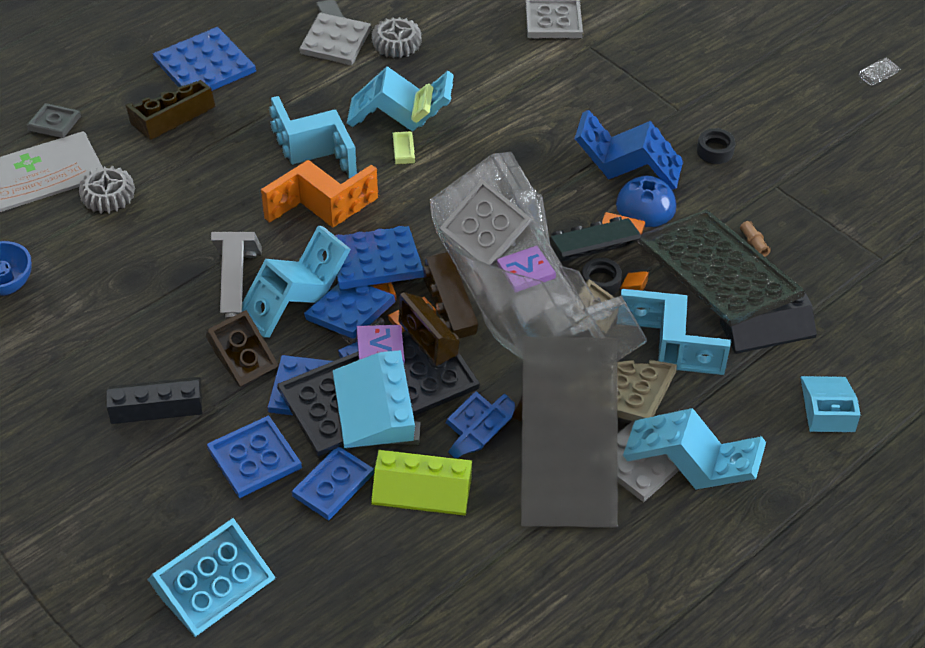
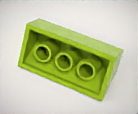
[372,450,472,516]

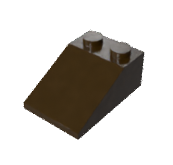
[206,310,279,387]

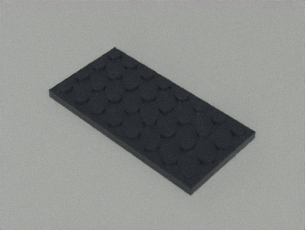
[277,332,480,457]

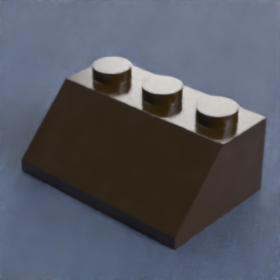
[398,292,460,366]

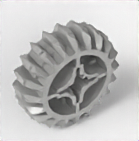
[372,17,421,59]
[79,166,135,214]

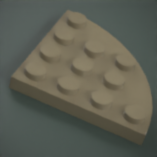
[565,360,677,422]

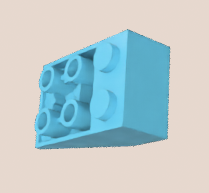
[801,376,861,432]

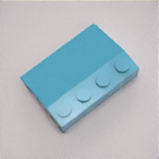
[333,350,415,448]
[148,518,276,637]

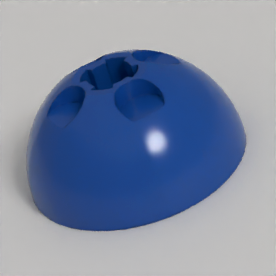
[616,176,676,227]
[0,241,32,296]

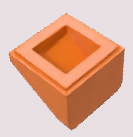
[620,272,649,291]

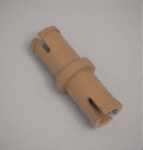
[740,221,771,257]

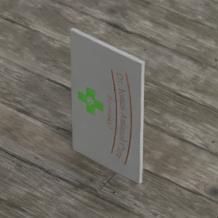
[0,131,103,212]

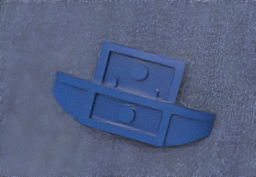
[446,391,515,459]

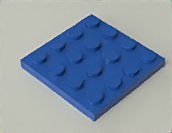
[153,27,256,90]
[335,226,424,289]

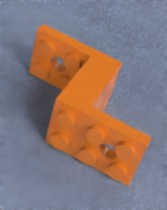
[261,160,378,228]

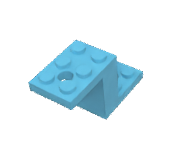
[347,67,453,132]
[269,96,357,178]
[242,226,351,338]
[617,289,730,375]
[623,408,766,489]

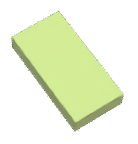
[411,83,434,123]
[393,132,415,164]

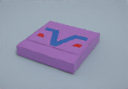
[497,246,556,292]
[357,325,405,364]

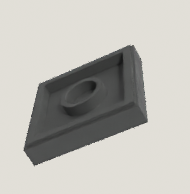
[27,103,81,138]

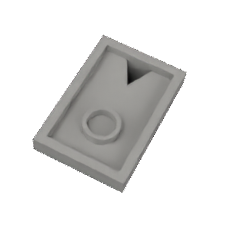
[211,232,262,319]

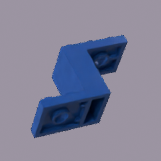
[574,110,683,190]

